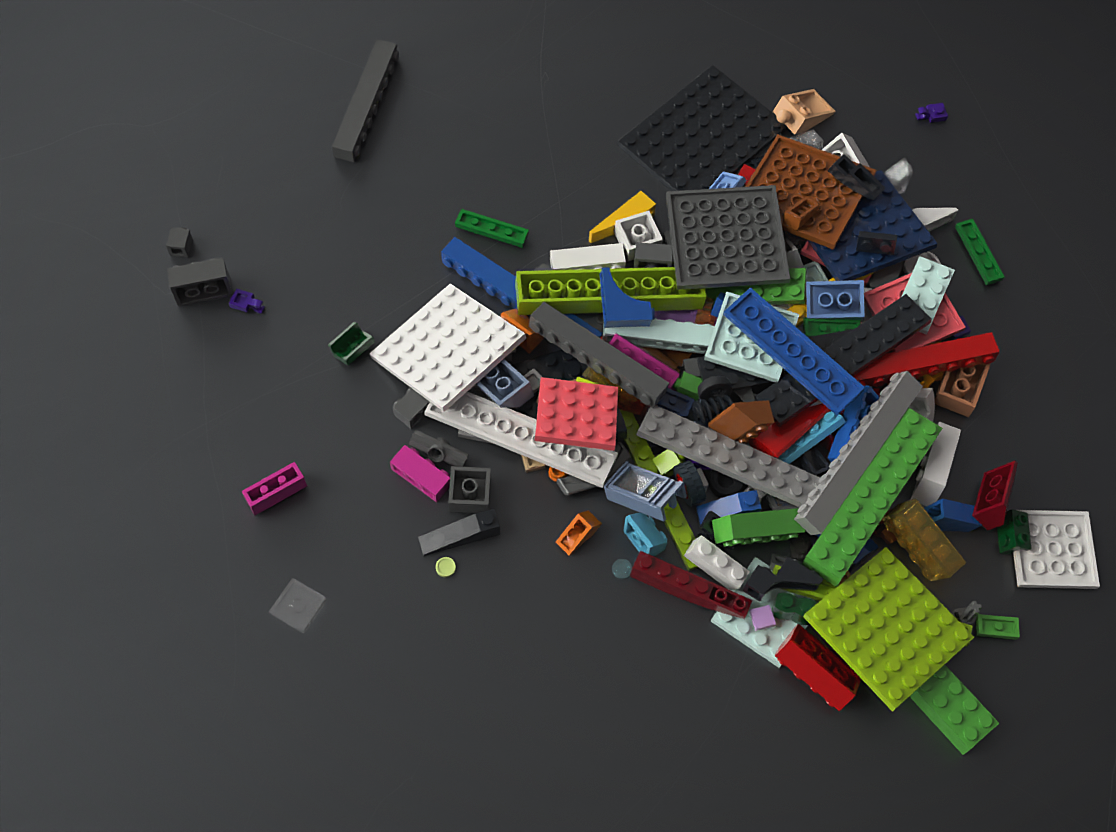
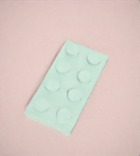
[901,256,955,335]

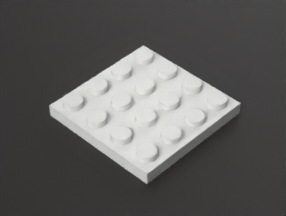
[1013,510,1100,589]

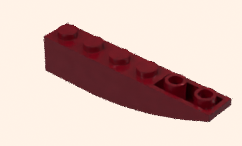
[630,551,753,619]

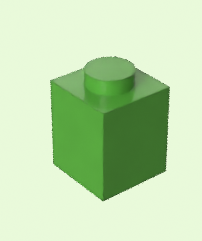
[673,372,702,401]

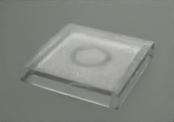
[269,578,327,633]

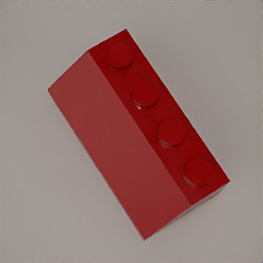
[749,403,830,458]
[775,624,861,711]

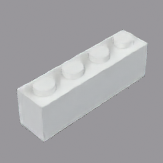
[550,243,626,270]

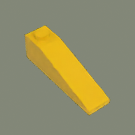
[589,191,656,243]

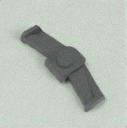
[556,441,632,495]

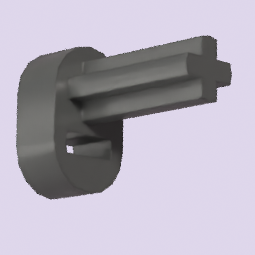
[950,601,982,625]

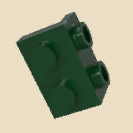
[328,322,375,365]
[997,509,1032,555]

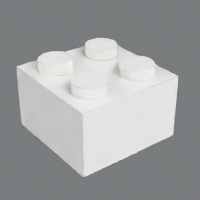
[614,211,663,261]

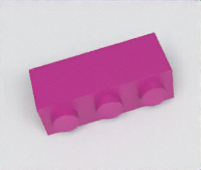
[390,445,450,502]
[242,462,307,515]

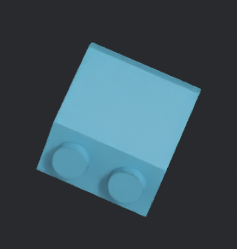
[623,512,667,557]

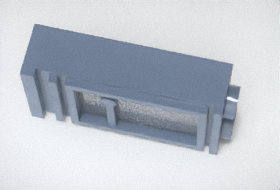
[603,461,687,522]

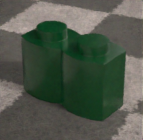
[772,592,817,625]

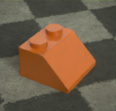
[501,309,544,354]

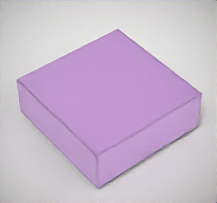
[749,605,776,631]

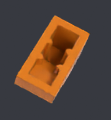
[556,510,602,556]

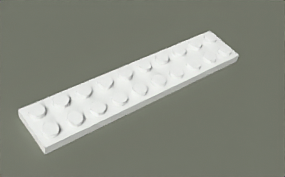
[425,392,618,488]

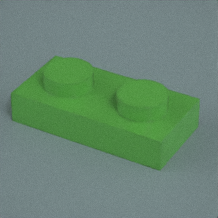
[976,614,1020,640]

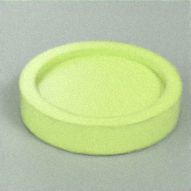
[436,557,456,577]

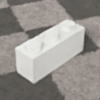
[684,535,750,591]

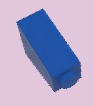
[917,499,982,532]

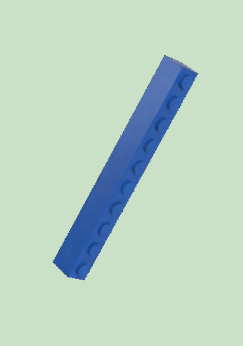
[441,237,603,338]

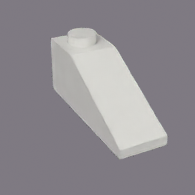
[912,208,958,231]

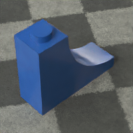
[599,267,655,328]

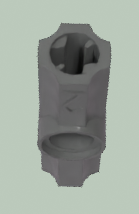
[409,430,469,467]

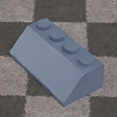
[476,359,534,408]

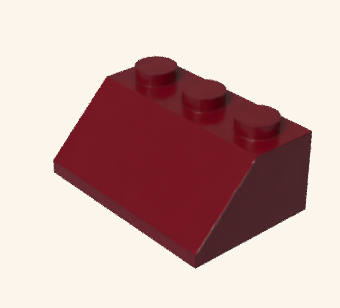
[972,460,1018,530]

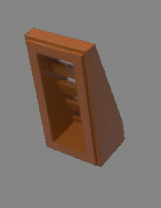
[783,197,821,230]

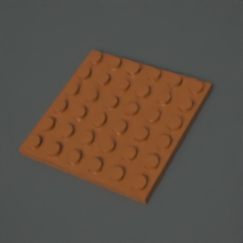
[745,134,876,250]

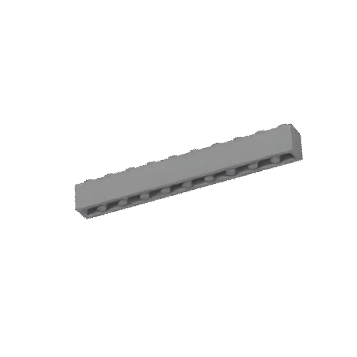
[794,371,923,535]

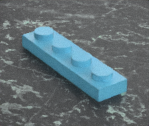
[775,411,846,464]

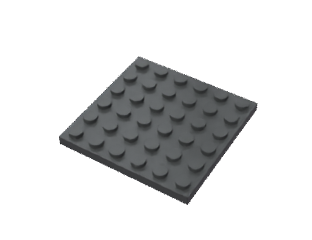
[666,185,790,290]

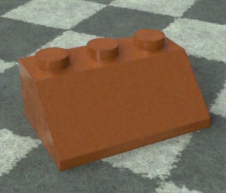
[708,400,774,444]

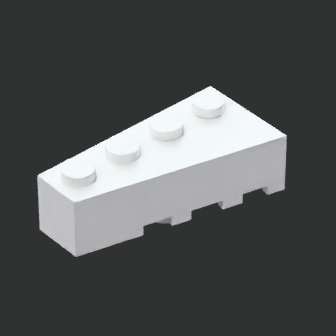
[911,422,961,506]

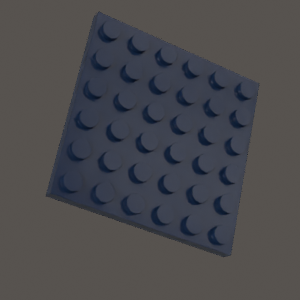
[808,170,938,281]

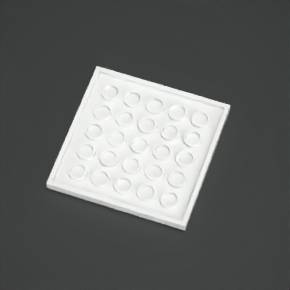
[369,284,526,412]

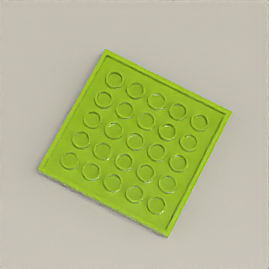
[803,547,974,712]

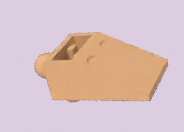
[773,89,836,134]

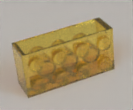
[882,498,966,581]

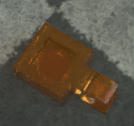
[694,297,715,326]

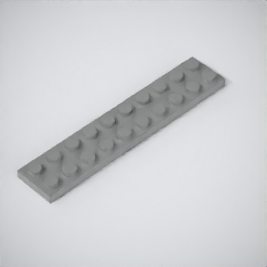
[636,405,820,507]

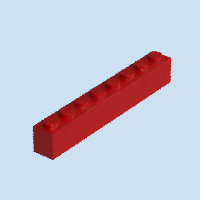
[853,332,1000,387]

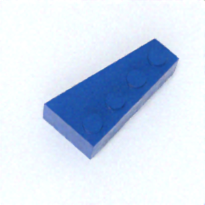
[828,386,879,462]

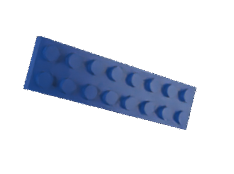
[723,287,865,416]

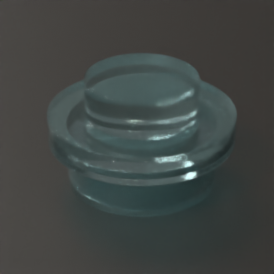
[612,559,632,579]

